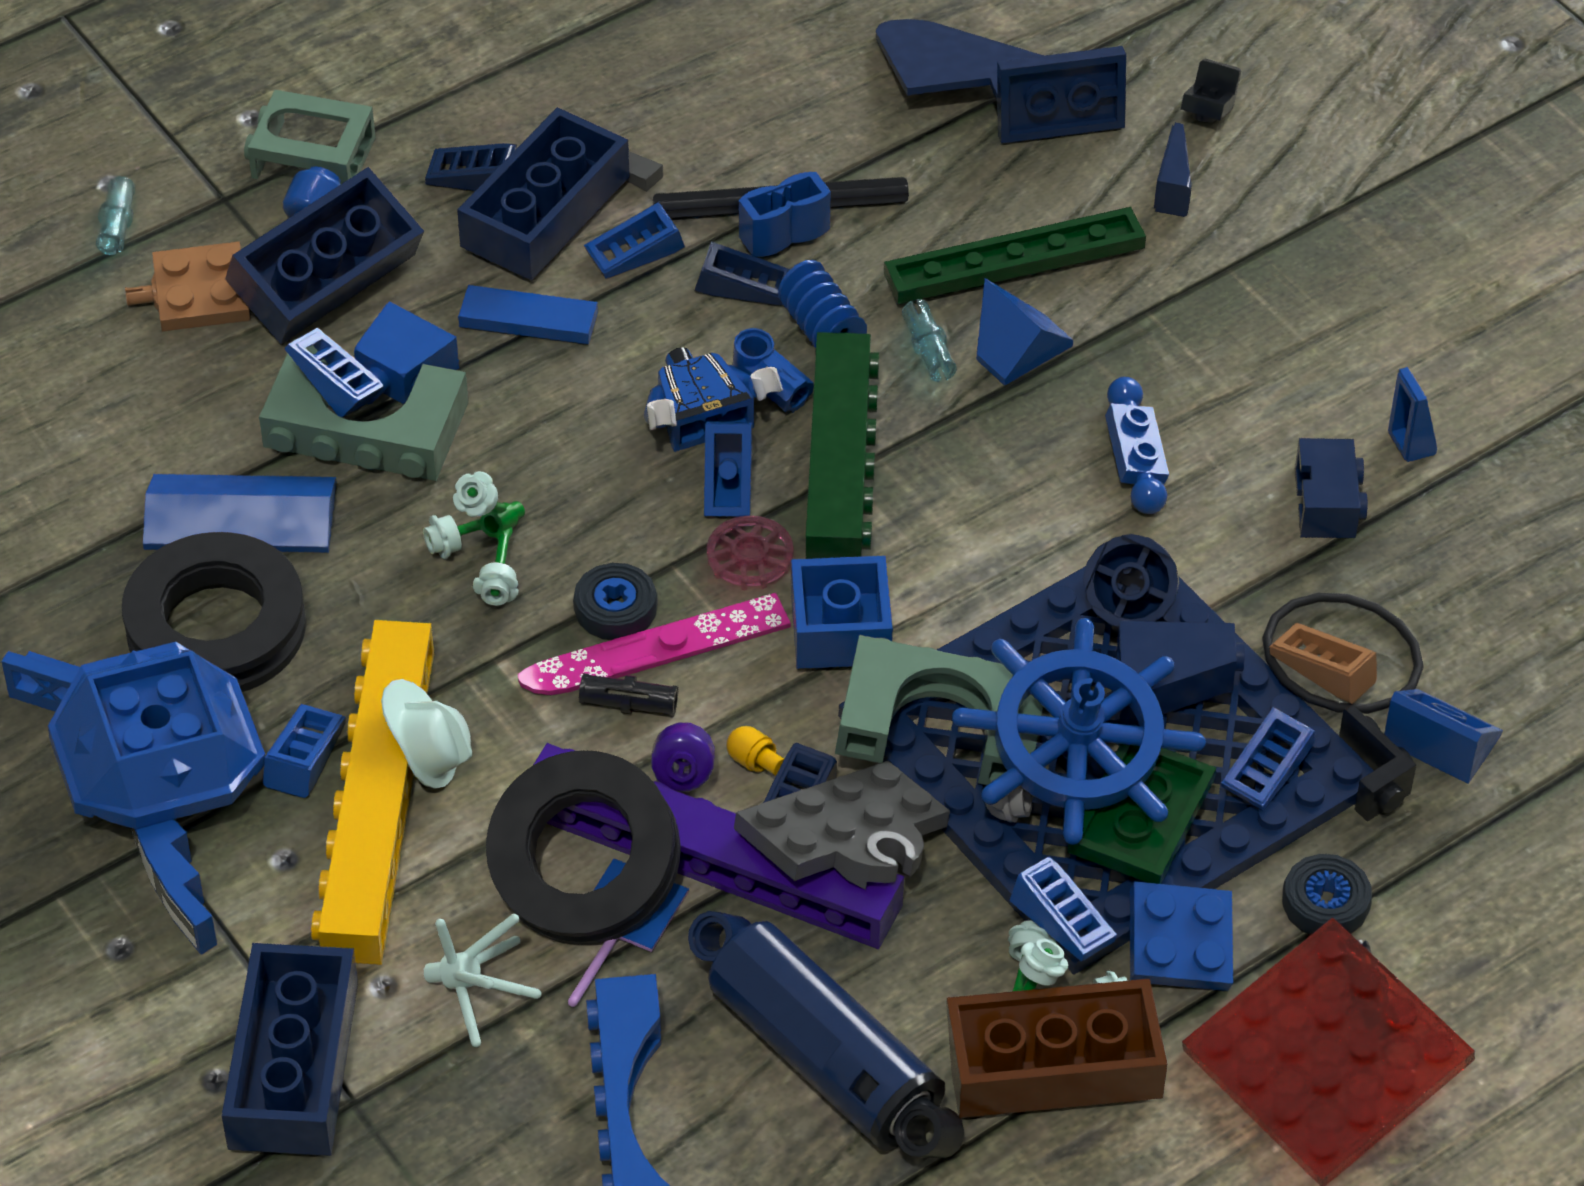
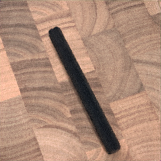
[652,177,909,219]

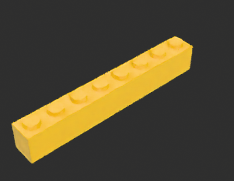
[311,620,434,965]

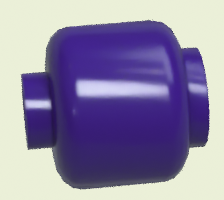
[651,722,715,792]

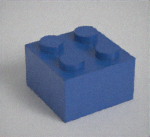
[791,556,893,669]

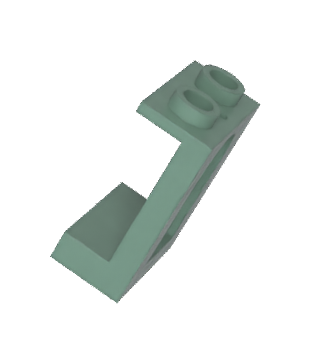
[244,90,376,184]

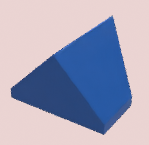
[976,278,1073,386]

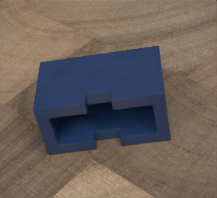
[1294,438,1368,538]

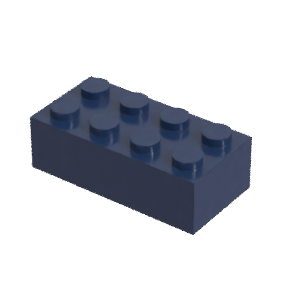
[457,107,630,281]
[225,167,424,344]
[222,943,358,1156]

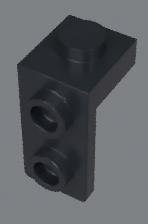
[1339,705,1416,822]

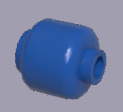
[283,166,341,218]

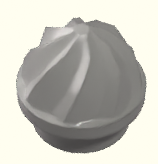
[985,780,1032,822]

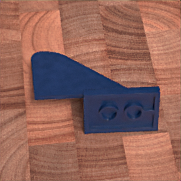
[876,19,1126,144]

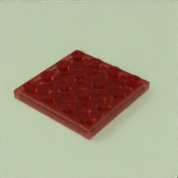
[1182,917,1475,1186]

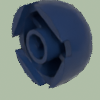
[1083,534,1180,627]

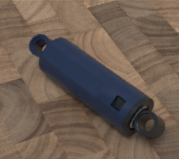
[688,911,964,1159]

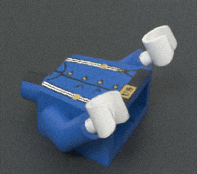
[644,347,783,452]

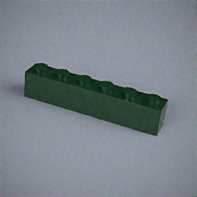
[806,332,879,559]

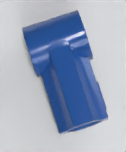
[732,328,814,413]

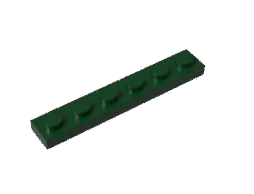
[884,207,1146,304]

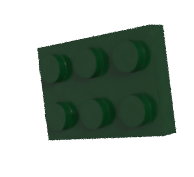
[1068,744,1216,884]

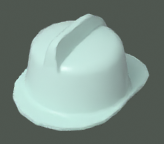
[381,679,472,789]

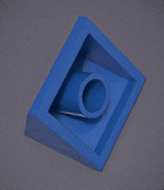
[1384,689,1503,784]

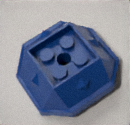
[48,642,265,829]

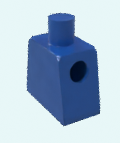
[354,301,459,404]

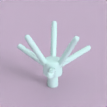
[424,914,542,1047]

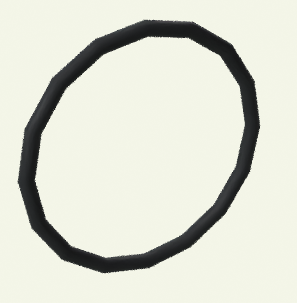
[1262,592,1424,714]

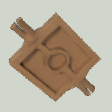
[125,241,250,332]

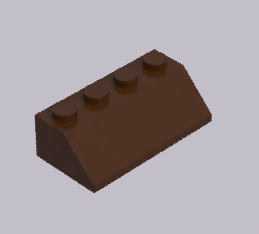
[946,979,1168,1118]

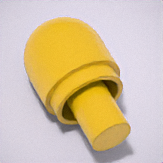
[726,726,784,776]

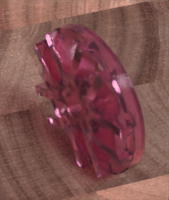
[707,516,794,590]

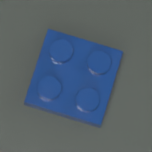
[1130,881,1233,991]

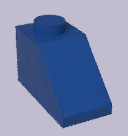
[704,421,752,517]

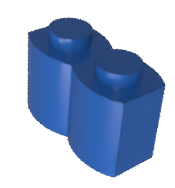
[739,172,831,257]

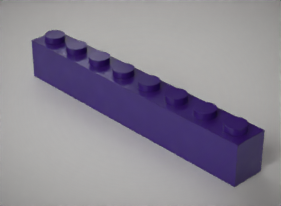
[533,743,904,950]

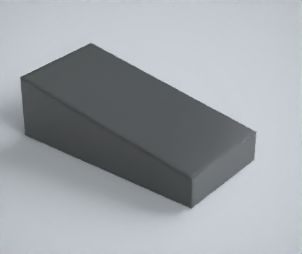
[626,151,663,192]

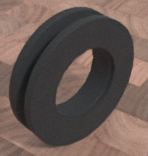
[122,532,306,692]
[486,750,681,945]

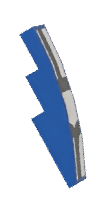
[132,819,217,955]

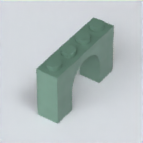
[259,339,468,481]
[835,635,1043,785]

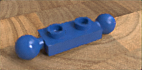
[1105,377,1169,514]

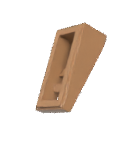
[1269,623,1377,704]

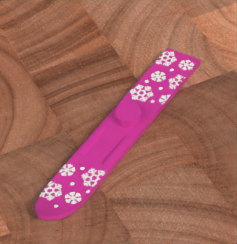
[518,593,791,695]

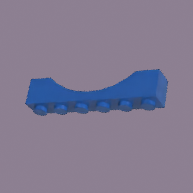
[586,974,670,1186]

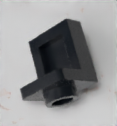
[1180,58,1242,122]

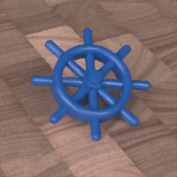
[952,618,1206,845]

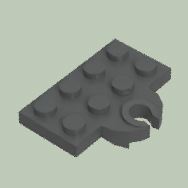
[734,761,950,890]

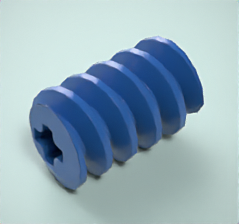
[778,260,867,349]

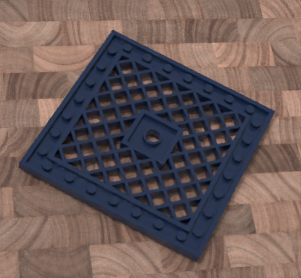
[838,566,1374,975]

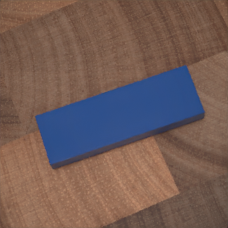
[458,285,598,344]

